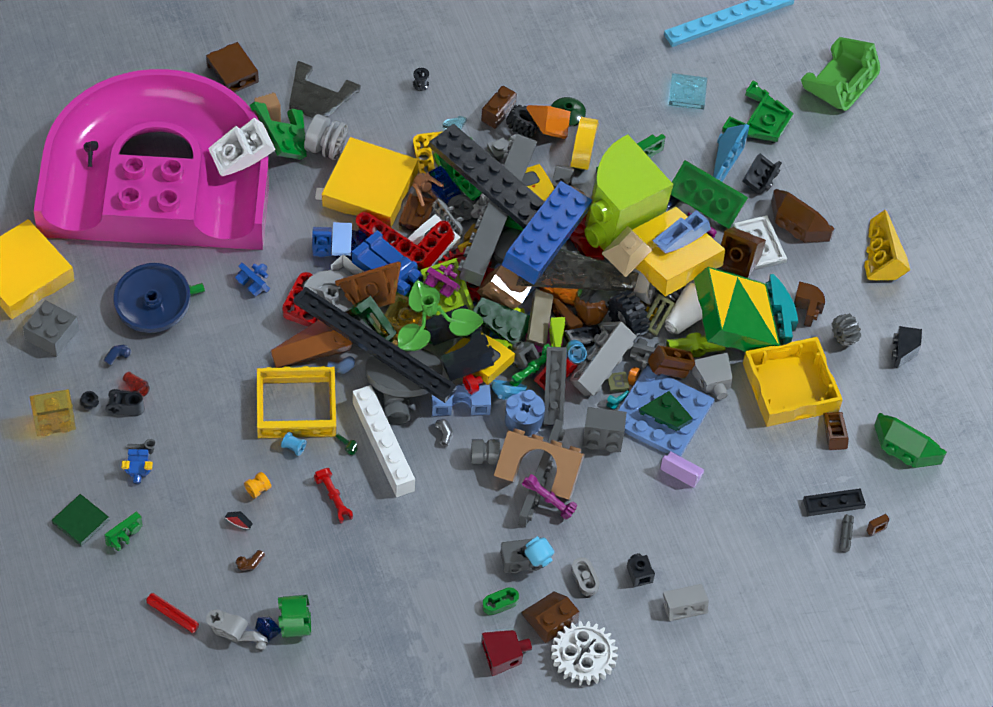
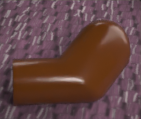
[236,550,266,571]

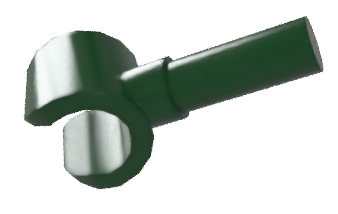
[336,433,358,456]

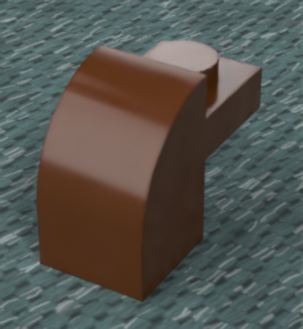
[794,281,825,327]

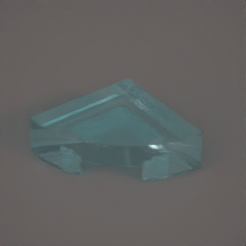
[442,116,467,130]

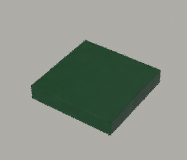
[52,494,110,546]

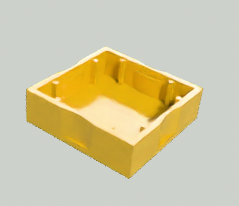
[321,137,418,228]
[633,207,725,297]
[0,219,75,319]
[743,337,843,427]

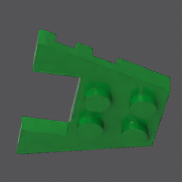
[722,80,794,142]
[250,101,307,160]

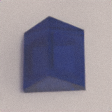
[255,617,281,642]

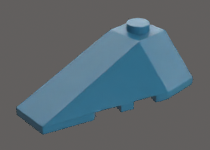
[713,124,749,182]

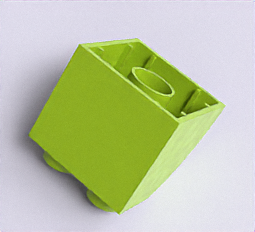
[585,134,673,250]

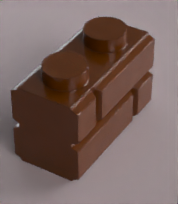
[481,86,517,129]
[648,345,695,378]

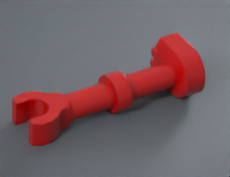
[314,468,353,524]

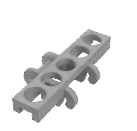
[432,198,466,240]

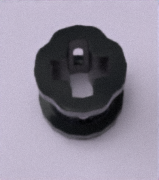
[413,67,430,91]

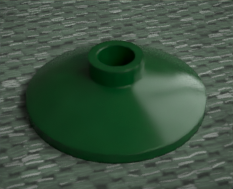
[551,97,586,127]

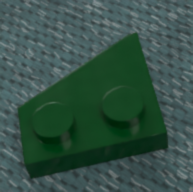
[639,391,693,431]

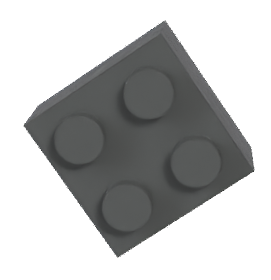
[23,300,79,357]
[582,407,627,452]

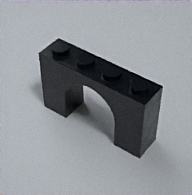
[425,305,495,381]

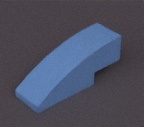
[653,210,711,253]

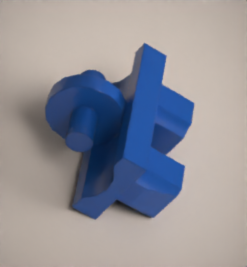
[235,263,270,297]

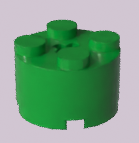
[278,594,311,638]

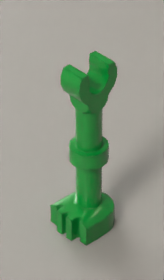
[509,343,552,387]

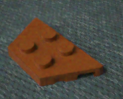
[335,262,401,308]

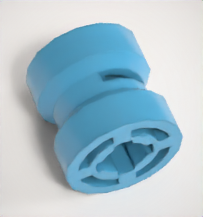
[566,340,587,363]

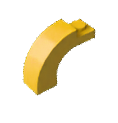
[570,117,599,170]

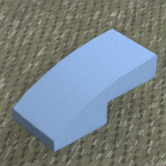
[332,222,352,256]

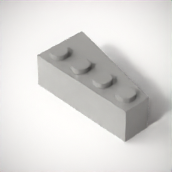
[569,322,637,396]

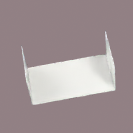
[331,255,364,275]

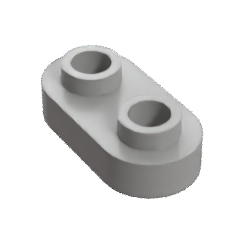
[572,557,600,596]

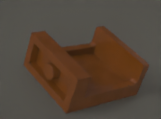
[206,42,259,93]

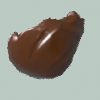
[573,297,609,325]

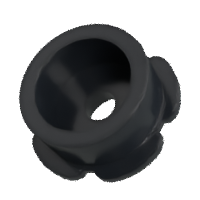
[80,391,99,410]

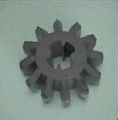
[832,313,861,346]

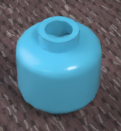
[525,536,555,568]

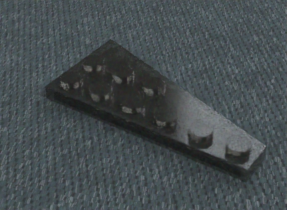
[516,249,639,292]

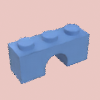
[431,384,491,416]

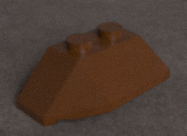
[771,189,835,243]

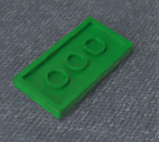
[671,160,749,229]

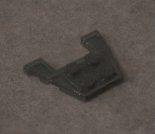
[289,61,361,118]

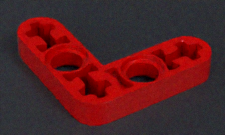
[282,272,318,327]

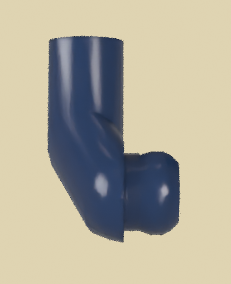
[103,344,131,365]

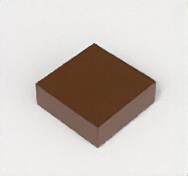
[866,514,890,536]

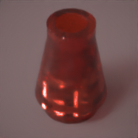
[122,372,150,397]

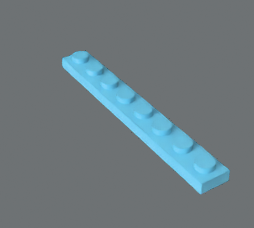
[664,0,794,47]

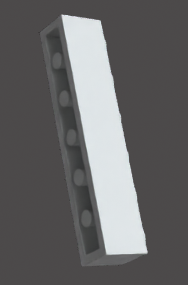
[353,385,415,497]

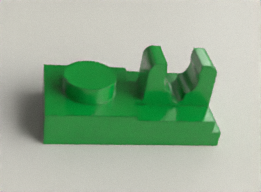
[104,511,143,551]

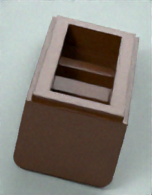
[551,298,583,332]
[823,412,849,450]

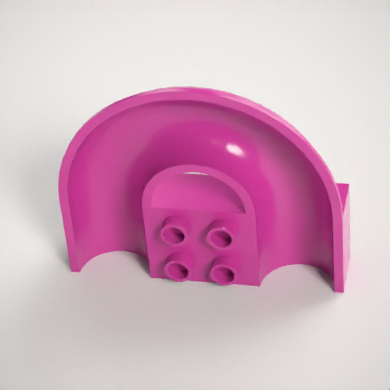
[34,69,269,250]

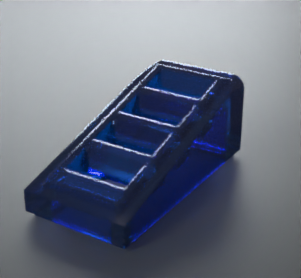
[428,166,462,205]

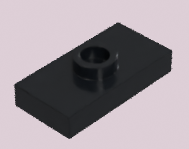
[563,325,601,347]

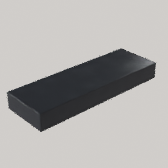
[803,488,866,516]

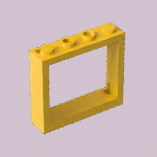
[257,366,336,438]

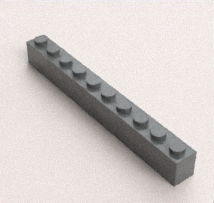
[458,134,537,287]

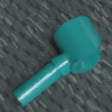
[606,390,630,409]

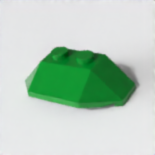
[874,413,947,468]

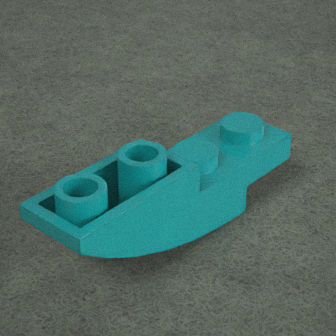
[766,274,798,345]

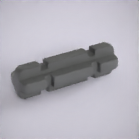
[839,514,854,552]

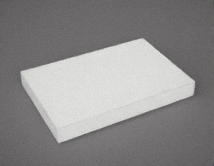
[732,216,787,270]

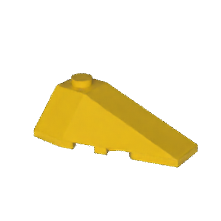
[864,210,910,280]

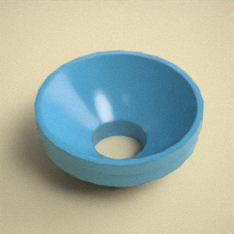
[492,380,527,400]

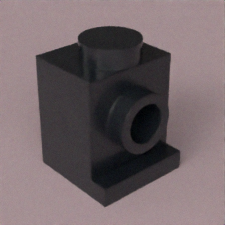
[627,553,655,587]

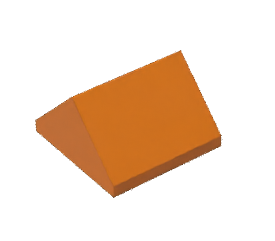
[526,105,570,139]

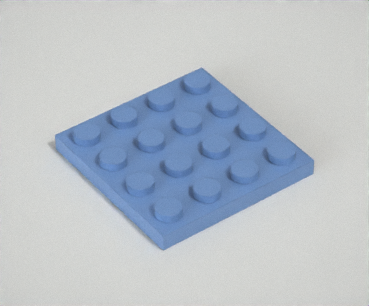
[618,366,715,457]

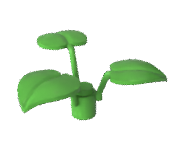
[398,280,483,352]

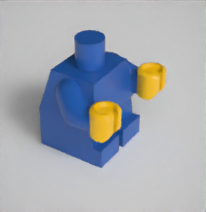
[121,449,153,484]

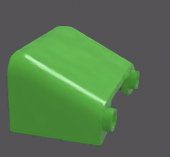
[801,37,881,111]

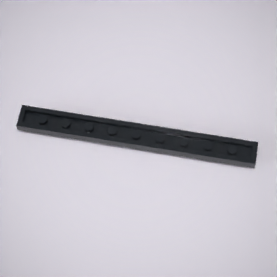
[293,286,457,403]

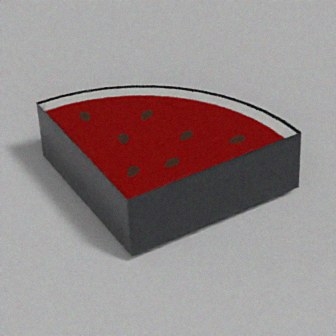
[225,511,253,529]

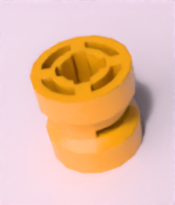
[244,472,272,499]

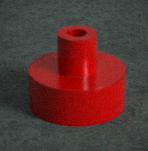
[463,374,483,395]

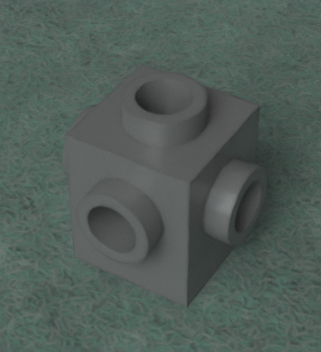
[510,341,540,369]

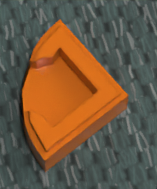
[628,366,641,386]

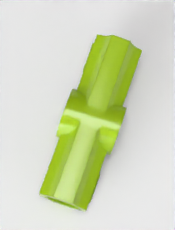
[666,332,725,358]

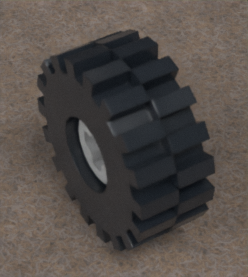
[607,290,650,339]

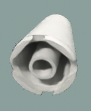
[665,282,702,334]

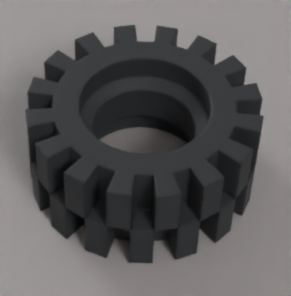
[506,105,538,137]

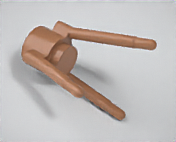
[412,173,445,212]

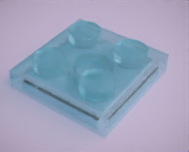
[669,73,707,110]

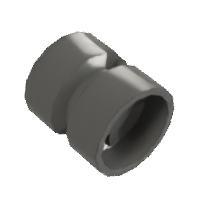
[383,393,410,425]
[471,439,500,465]

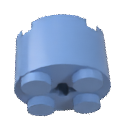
[505,390,545,436]

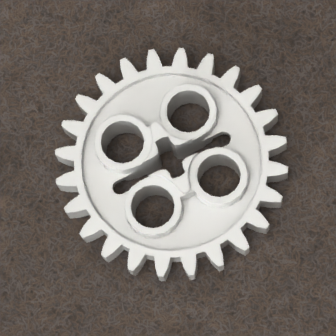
[551,621,618,685]

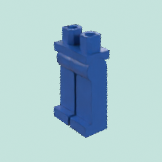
[352,230,423,296]

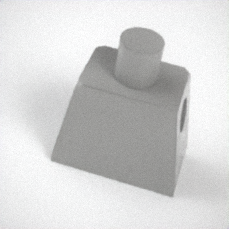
[691,353,732,399]

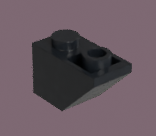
[892,326,922,368]

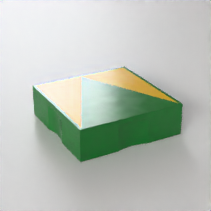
[694,267,780,352]

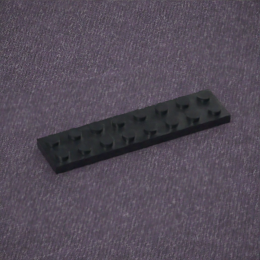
[428,124,545,229]

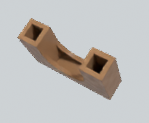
[494,428,585,500]

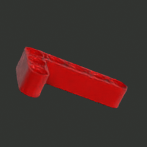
[355,212,455,271]

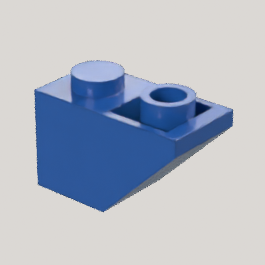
[312,227,332,257]

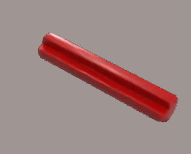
[146,593,199,633]

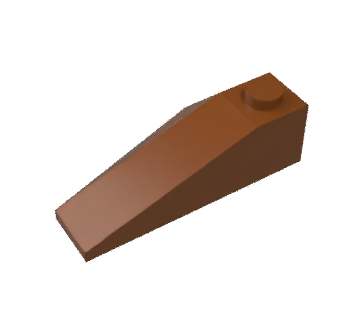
[271,320,352,368]

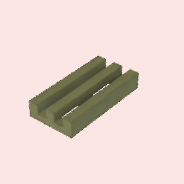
[646,294,675,336]

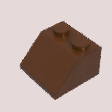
[721,227,766,278]
[521,591,580,644]

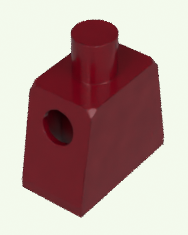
[481,630,532,676]

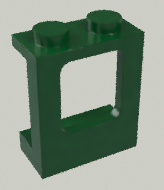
[345,296,397,342]

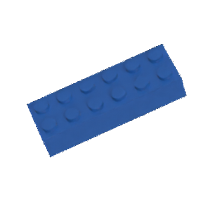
[502,181,593,285]

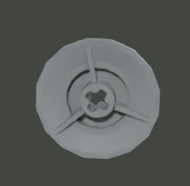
[304,270,353,312]

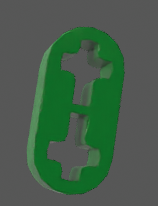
[482,587,519,615]

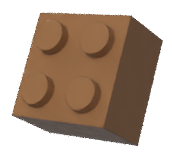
[477,264,532,309]

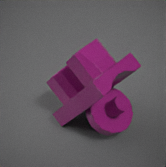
[424,264,460,298]

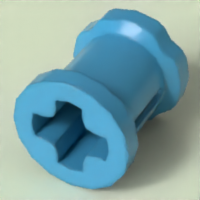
[281,432,307,456]

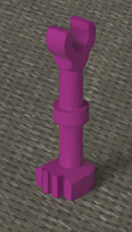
[521,474,578,520]

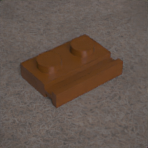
[399,193,436,230]

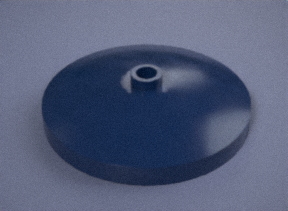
[114,263,191,333]

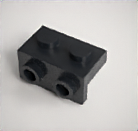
[742,153,782,195]

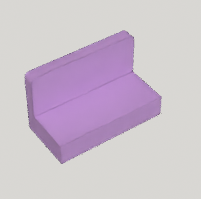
[660,451,704,488]

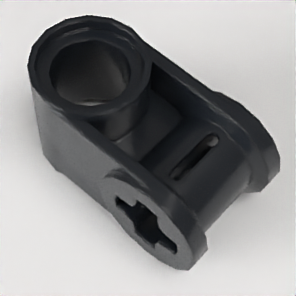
[105,389,145,416]

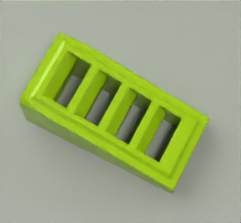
[549,317,565,347]

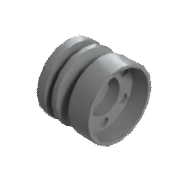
[304,114,348,160]

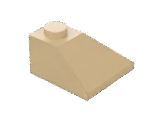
[602,226,652,277]

